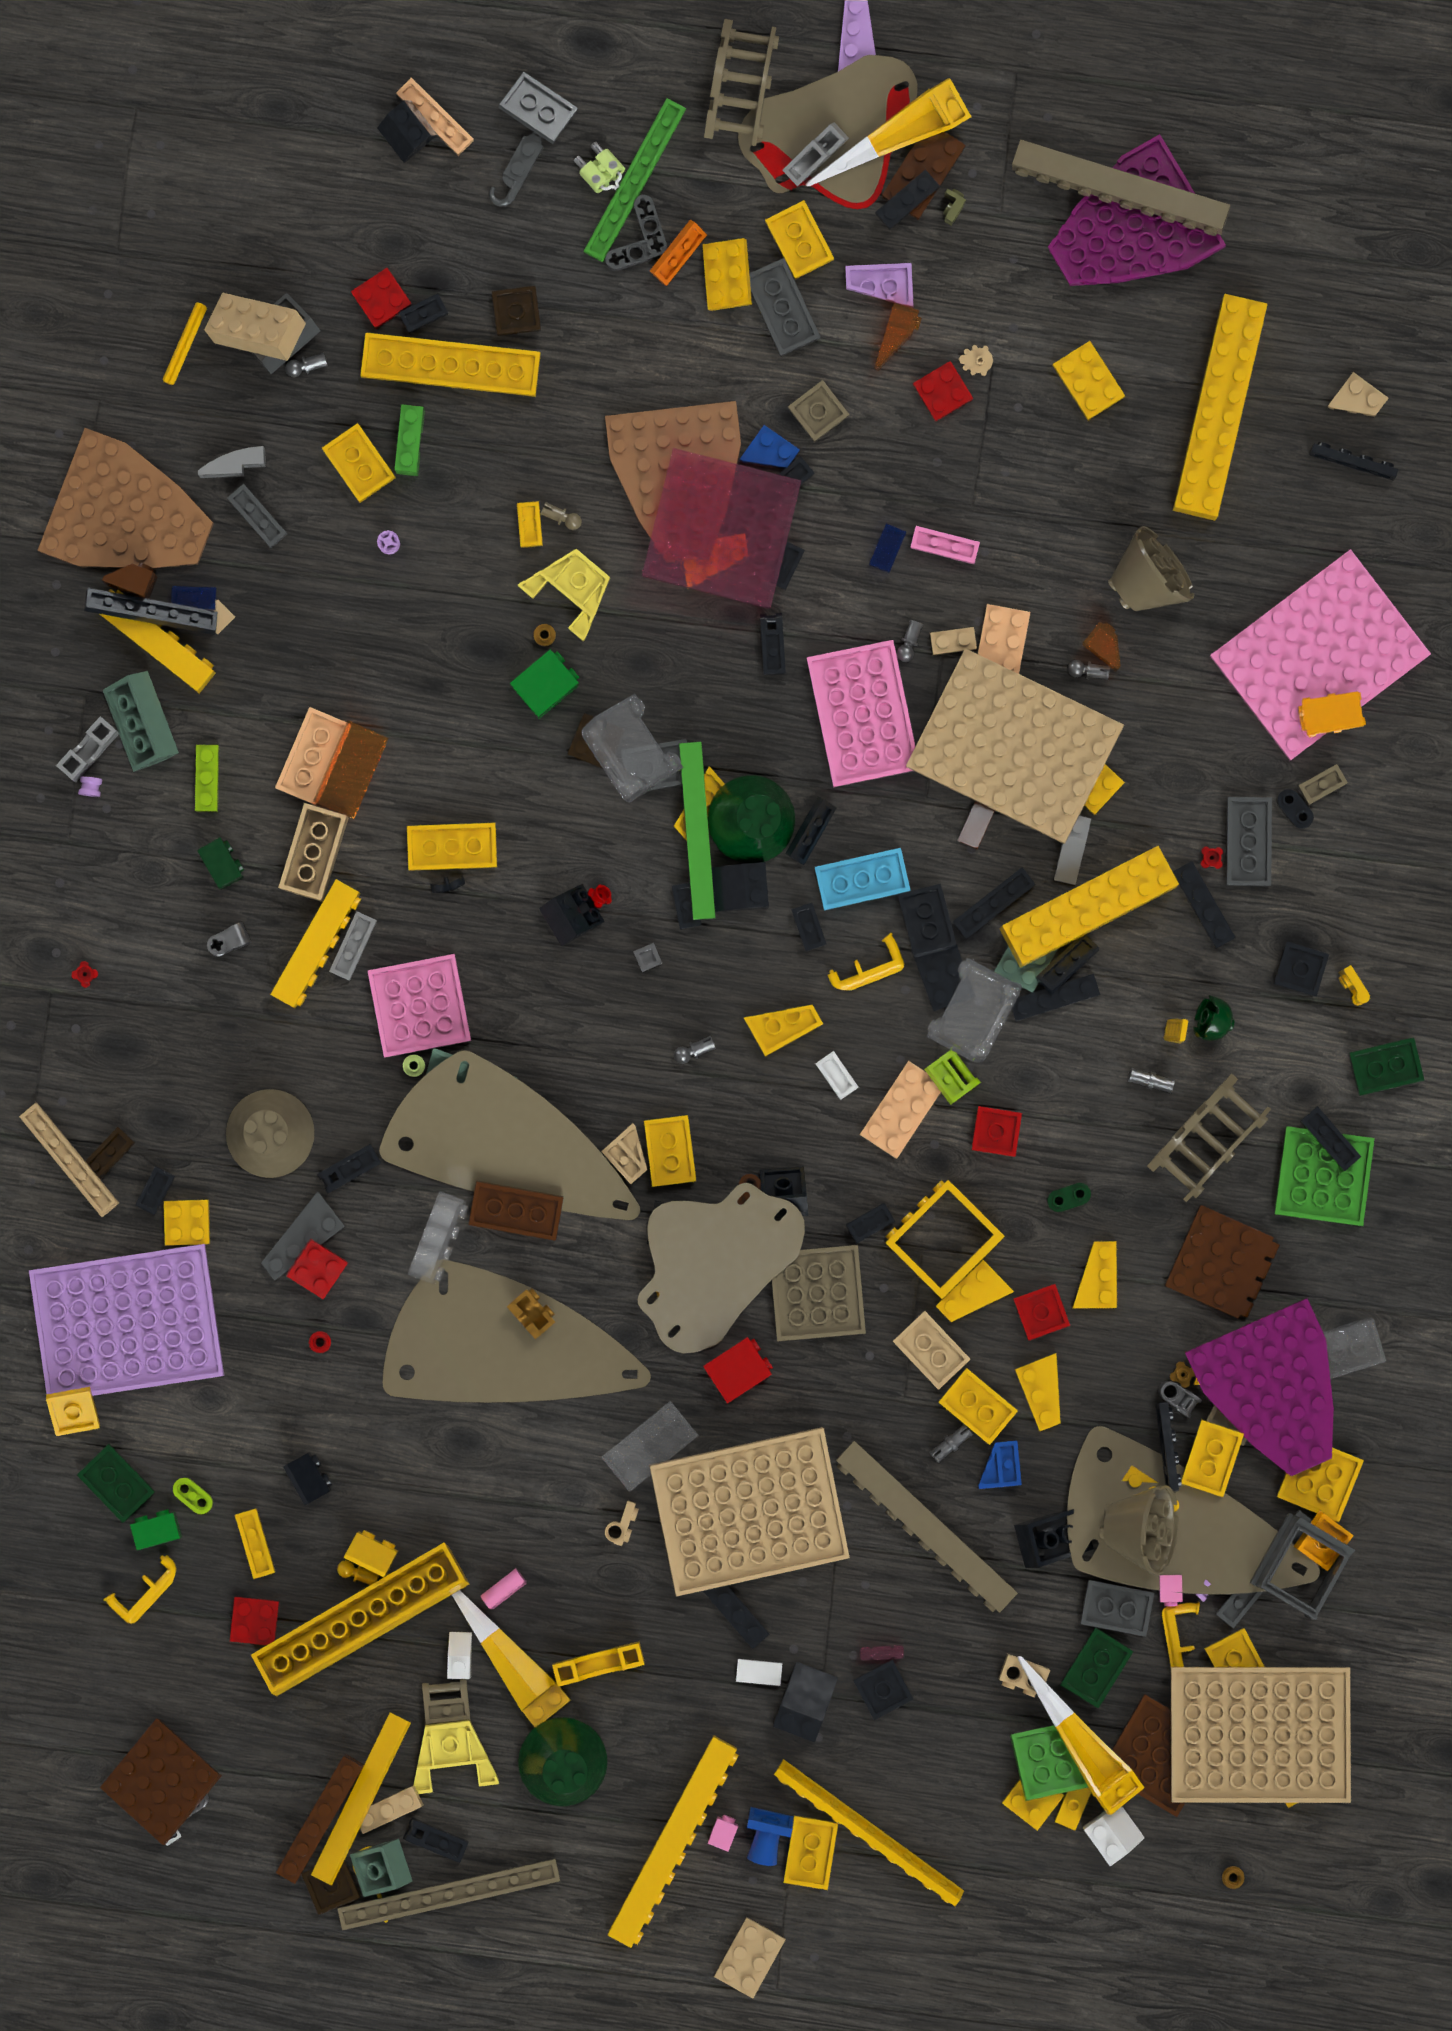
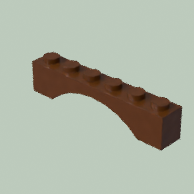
[276,1754,364,1884]

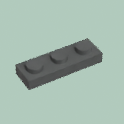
[227,484,287,548]

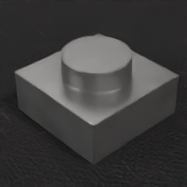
[633,943,662,972]

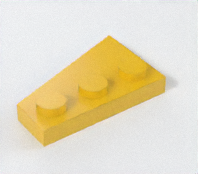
[744,1005,823,1057]

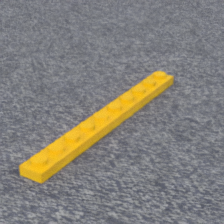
[774,1759,964,1906]

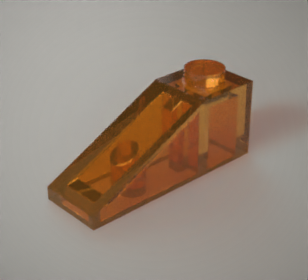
[875,303,922,371]

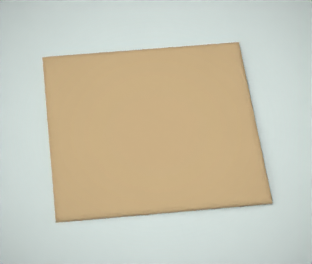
[208,600,235,634]

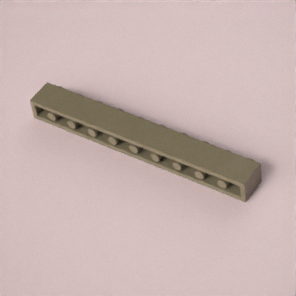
[1012,139,1230,236]
[836,1441,1018,1613]

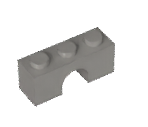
[56,716,120,783]

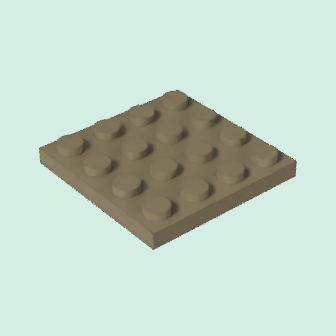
[772,1245,866,1341]

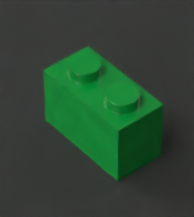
[130,1509,182,1550]

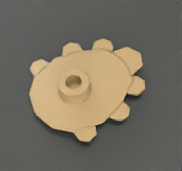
[959,345,993,376]

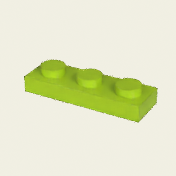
[195,745,219,812]

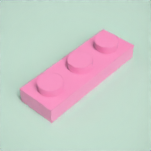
[910,526,980,564]

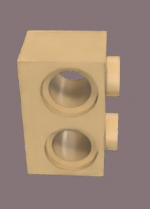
[998,1653,1050,1697]

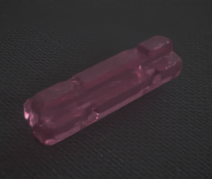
[860,1645,904,1660]

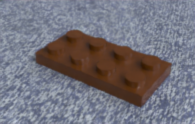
[882,132,966,220]
[469,1181,564,1241]

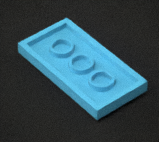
[814,848,911,911]

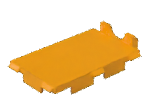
[1297,691,1366,737]

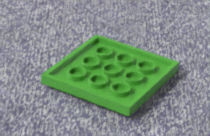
[1274,1126,1375,1226]

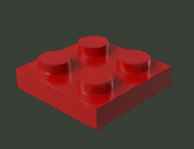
[351,268,412,329]
[913,361,973,422]
[971,1106,1022,1157]
[286,1238,348,1300]
[1013,1284,1070,1341]
[230,1596,279,1645]

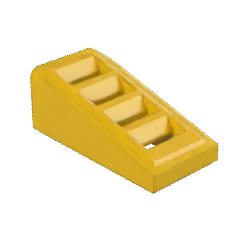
[1164,1019,1188,1044]

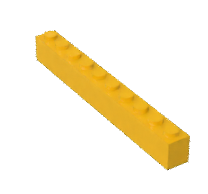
[608,1735,739,1948]

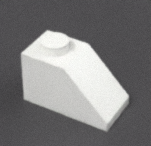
[447,1632,472,1679]

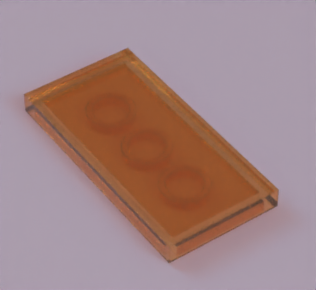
[313,720,389,819]

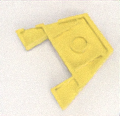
[518,549,610,642]
[414,1720,499,1794]

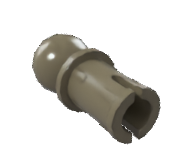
[540,502,582,530]

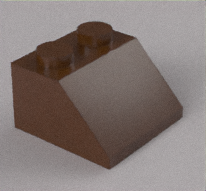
[102,562,158,599]

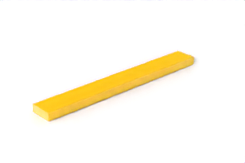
[311,1713,411,1885]

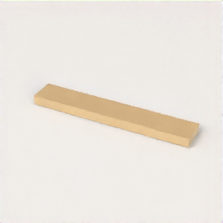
[19,1103,119,1217]

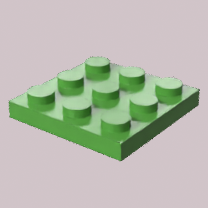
[1010,1725,1088,1801]

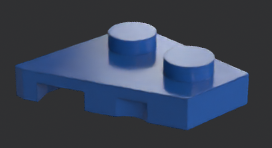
[740,425,800,469]
[978,1440,1022,1489]

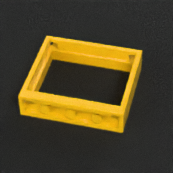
[885,1180,1005,1299]

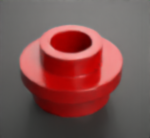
[309,1331,331,1353]

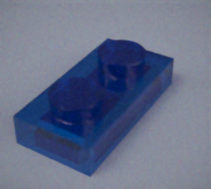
[869,523,906,573]
[171,586,217,610]

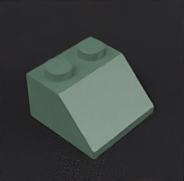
[350,1839,412,1897]

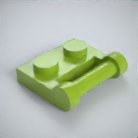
[924,1047,981,1105]

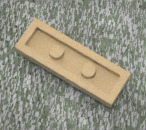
[360,1785,423,1834]

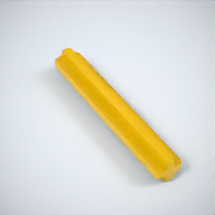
[163,302,207,385]

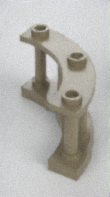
[704,19,779,146]
[1147,1073,1271,1202]

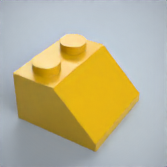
[344,1530,398,1577]

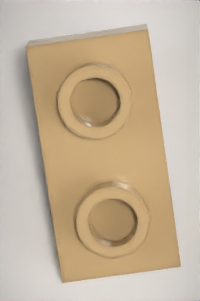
[605,1500,639,1546]

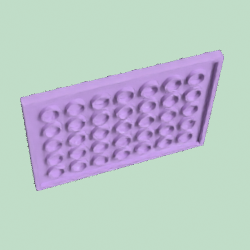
[29,1244,224,1396]

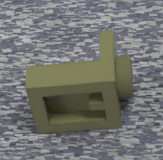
[943,189,966,226]

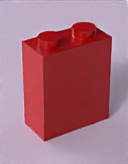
[703,1337,773,1404]

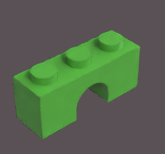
[395,405,425,476]

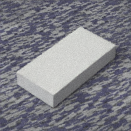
[815,1051,859,1100]
[736,1659,782,1686]

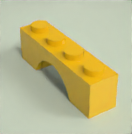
[552,1641,645,1687]

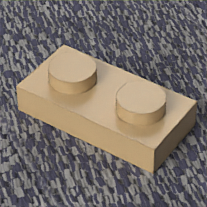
[930,627,977,655]

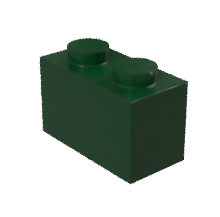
[197,837,244,890]

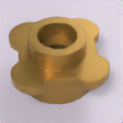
[1170,1361,1195,1388]

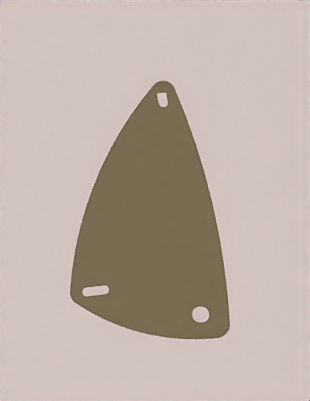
[379,1050,640,1220]
[383,1260,651,1403]
[1067,1426,1320,1594]

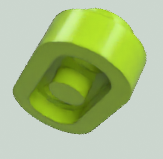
[173,1478,213,1514]

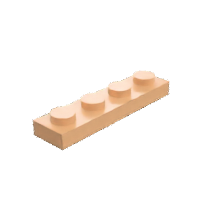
[396,78,474,156]

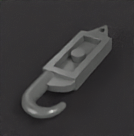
[489,132,544,207]

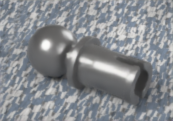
[285,352,327,377]
[897,620,923,662]
[1068,660,1110,680]
[674,1036,716,1064]

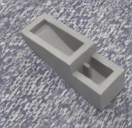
[783,122,849,186]
[198,446,266,478]

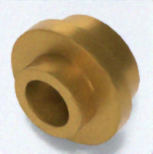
[534,624,556,646]
[1222,1866,1245,1889]

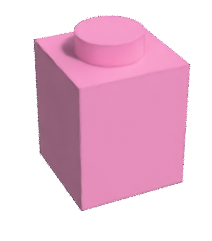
[1158,1575,1183,1606]
[708,1815,738,1851]

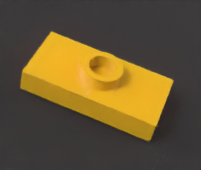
[517,501,543,548]
[1055,1787,1091,1830]

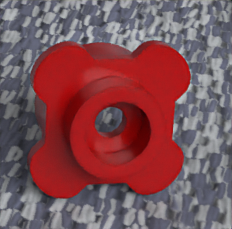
[1201,846,1223,869]
[588,884,612,908]
[72,961,98,988]

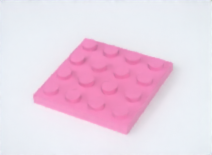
[368,954,471,1058]

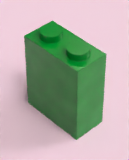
[510,649,579,719]

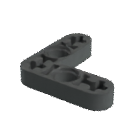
[605,195,667,271]

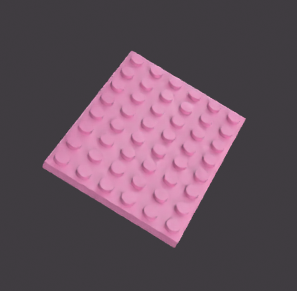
[1210,549,1431,761]

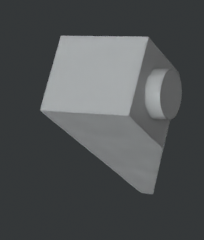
[1054,816,1091,885]

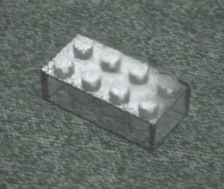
[408,1191,469,1284]
[601,1401,699,1492]

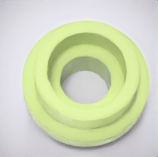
[403,1055,425,1077]

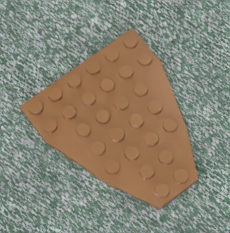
[605,401,741,563]
[38,428,214,569]

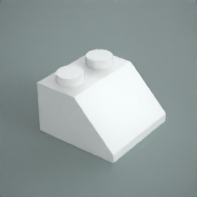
[1083,1807,1144,1866]

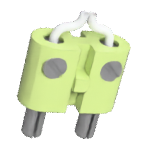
[574,142,625,193]

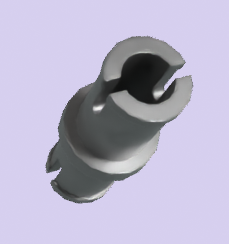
[1128,1068,1175,1093]
[930,1424,973,1463]

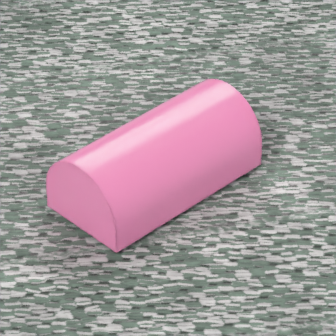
[481,1568,527,1609]

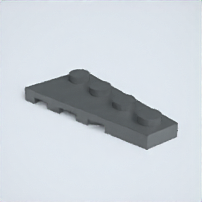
[261,1191,345,1281]

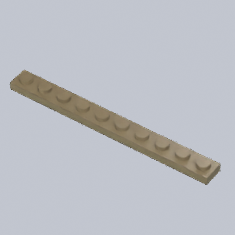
[337,1858,560,1930]

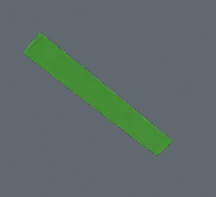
[584,98,686,262]
[679,742,715,920]

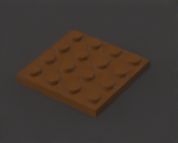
[1112,1694,1186,1817]
[100,1718,222,1845]

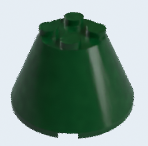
[707,775,795,864]
[518,1717,607,1806]

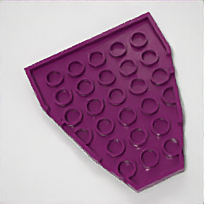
[1048,134,1226,286]
[1185,1298,1334,1476]

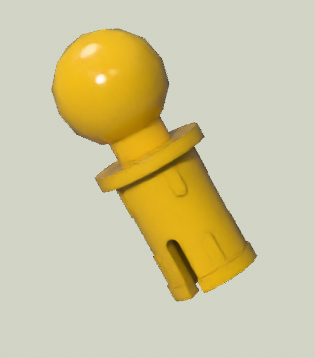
[337,1560,379,1585]

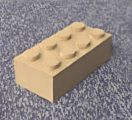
[204,293,306,361]
[278,803,349,902]

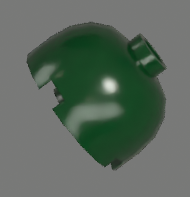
[1193,995,1235,1041]

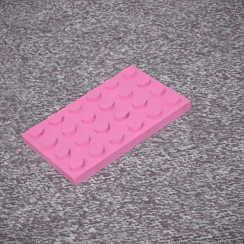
[807,640,915,788]

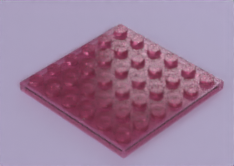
[641,448,801,609]

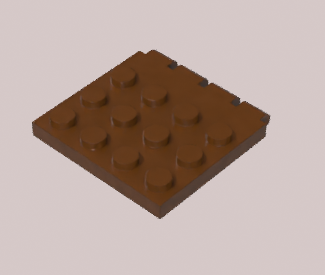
[1165,1205,1280,1318]

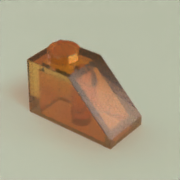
[1082,622,1121,672]

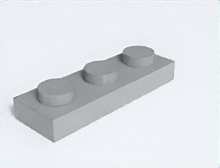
[329,911,377,981]

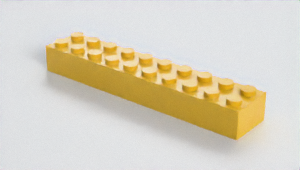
[1173,294,1267,521]
[251,1543,469,1696]

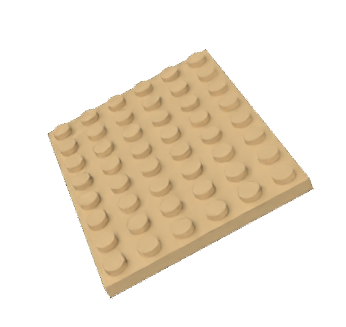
[906,648,1124,844]
[649,1427,850,1596]
[1171,1667,1351,1803]

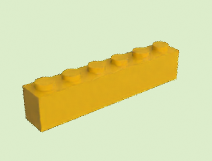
[100,589,216,694]
[270,879,361,1008]

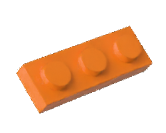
[650,220,707,286]

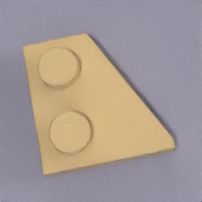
[1328,372,1388,417]
[601,1123,647,1184]

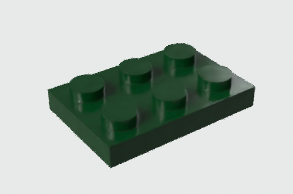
[1349,1037,1424,1096]
[77,1444,156,1523]
[1060,1627,1134,1708]

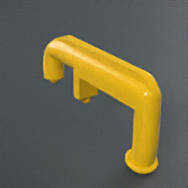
[828,933,904,990]
[103,1555,176,1624]
[1162,1601,1200,1667]

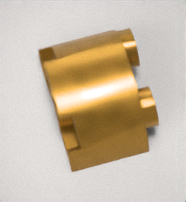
[507,1288,555,1339]

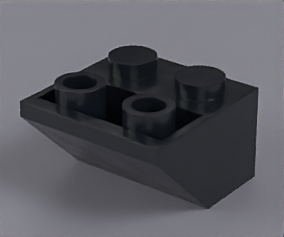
[539,884,605,946]

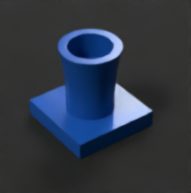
[747,1807,794,1866]

